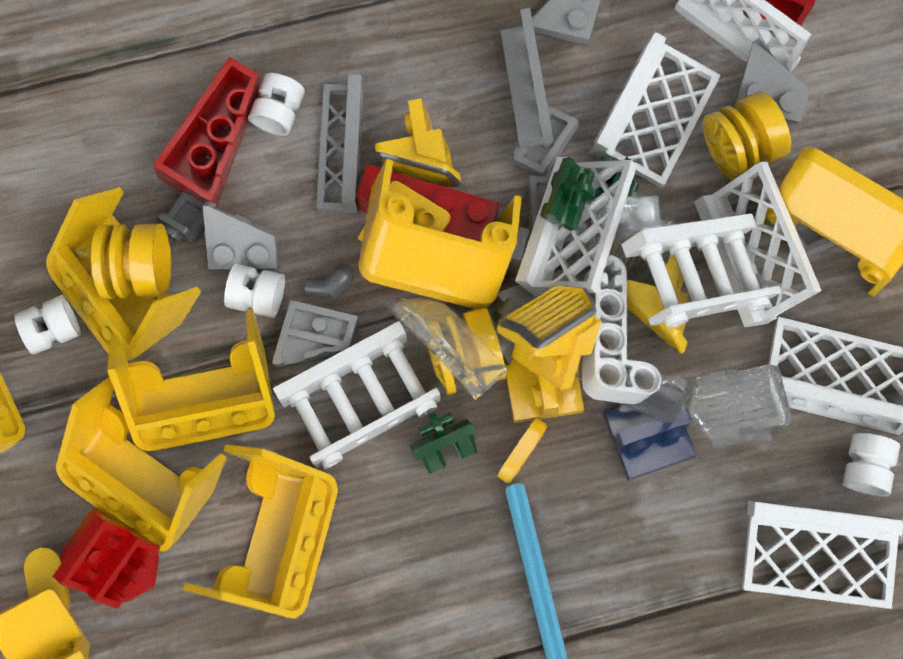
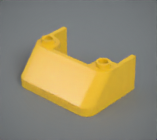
[764,147,903,297]
[358,159,522,309]
[46,187,201,362]
[107,308,275,451]
[56,377,227,552]
[183,444,338,618]

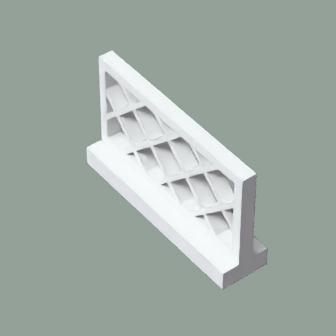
[675,0,811,72]
[588,32,720,188]
[515,157,637,297]
[694,162,821,327]
[760,317,903,435]
[742,501,903,609]

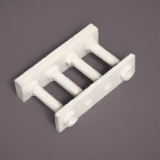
[621,214,782,328]
[273,321,441,469]

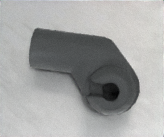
[305,264,354,298]

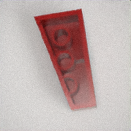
[153,57,260,208]
[356,164,499,242]

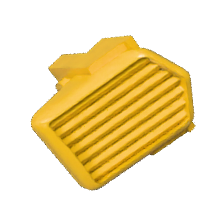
[627,254,690,354]

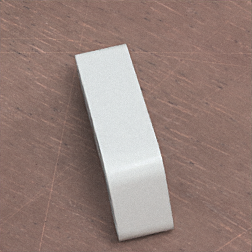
[582,255,661,404]

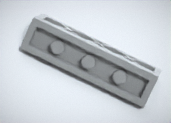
[500,8,554,149]
[316,74,364,213]

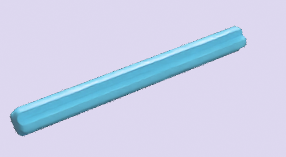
[505,483,568,659]

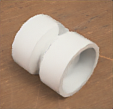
[248,73,305,136]
[224,264,285,318]
[14,294,81,355]
[842,433,900,496]

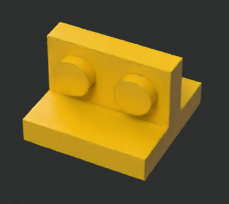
[505,360,584,423]

